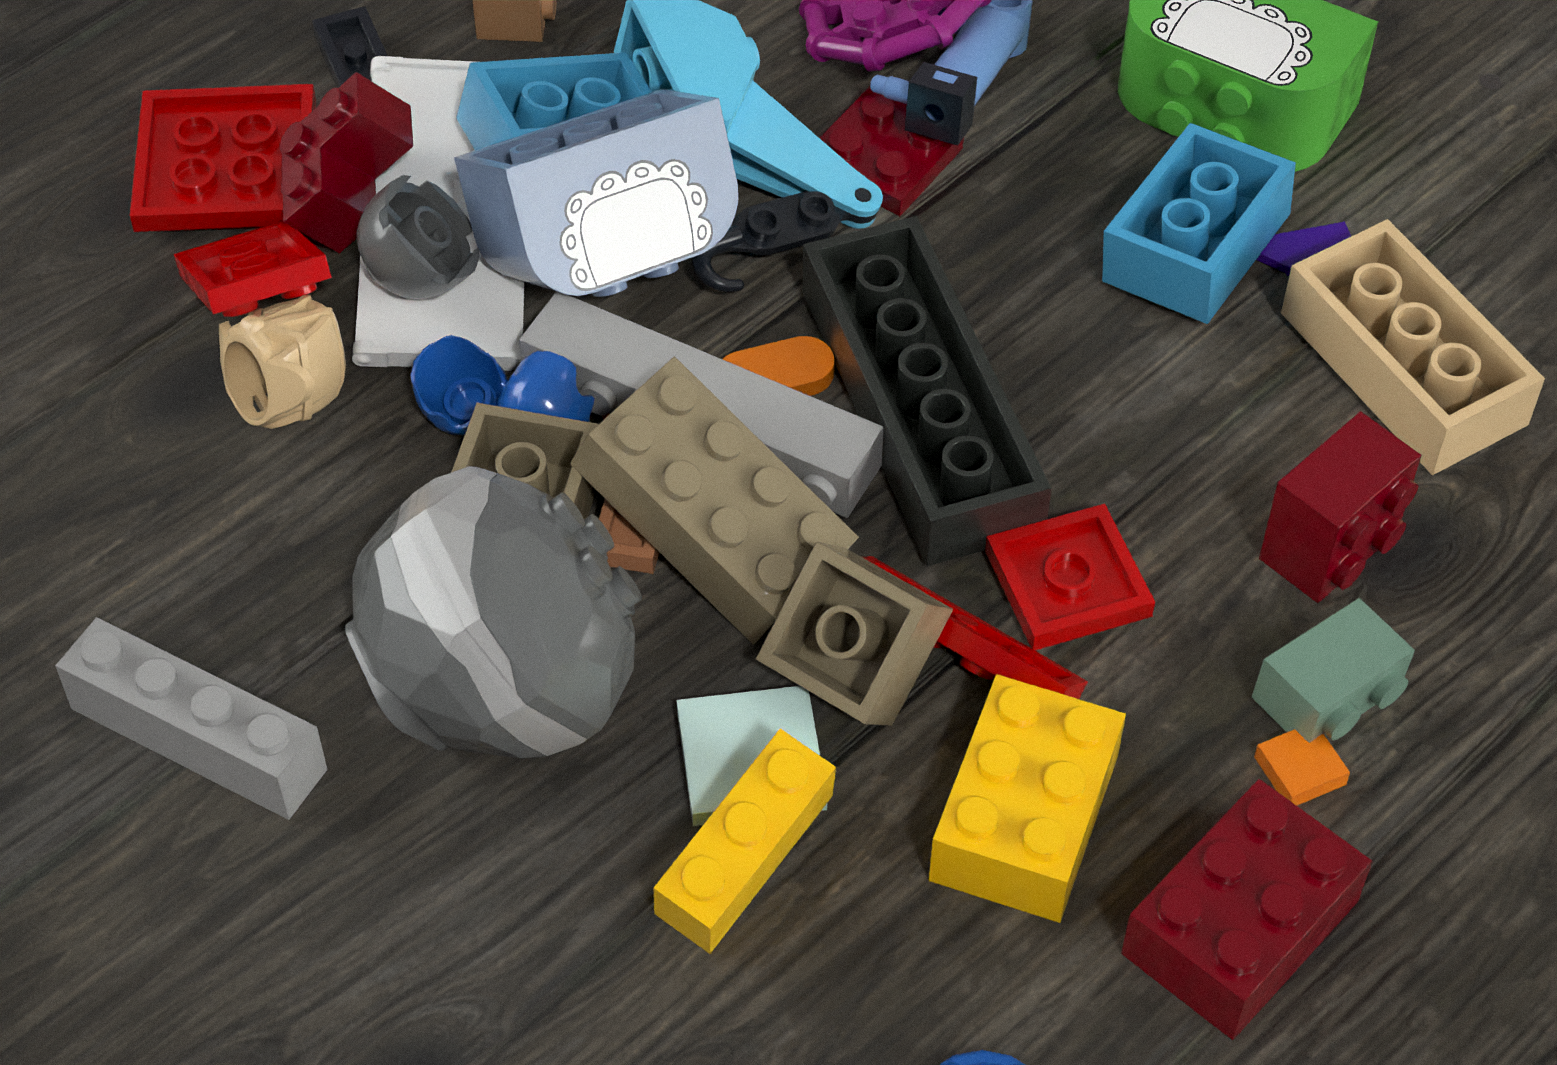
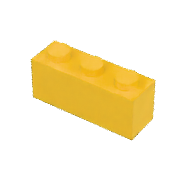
[653,728,836,954]

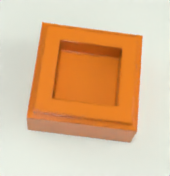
[1254,729,1350,806]

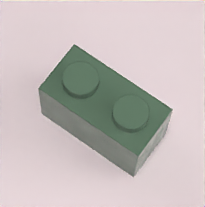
[1252,598,1415,743]

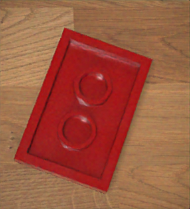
[173,221,332,317]

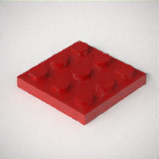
[130,84,316,232]

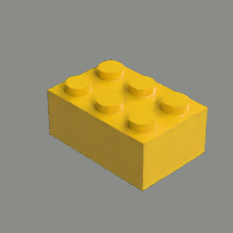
[929,674,1126,923]

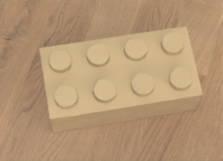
[1281,219,1545,475]

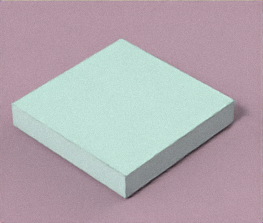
[676,686,827,826]

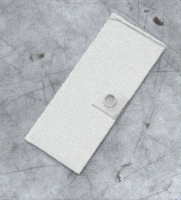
[352,56,524,371]

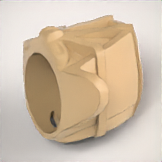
[219,295,346,429]

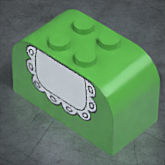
[1118,0,1378,171]

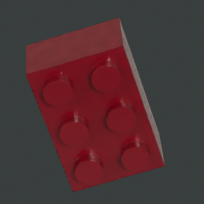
[1121,779,1372,1040]

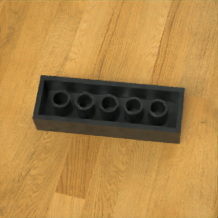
[802,216,1052,566]

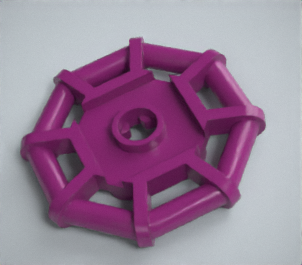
[799,0,992,72]

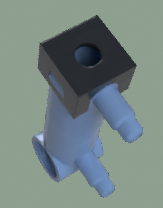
[870,0,1033,146]

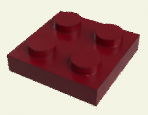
[820,86,964,217]

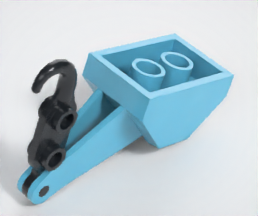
[614,0,883,292]

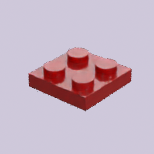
[985,503,1155,650]

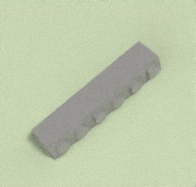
[519,292,884,518]

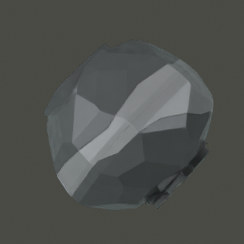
[345,466,642,758]

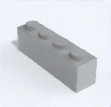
[55,617,327,820]

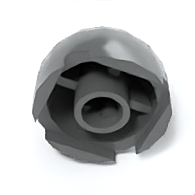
[357,175,480,299]

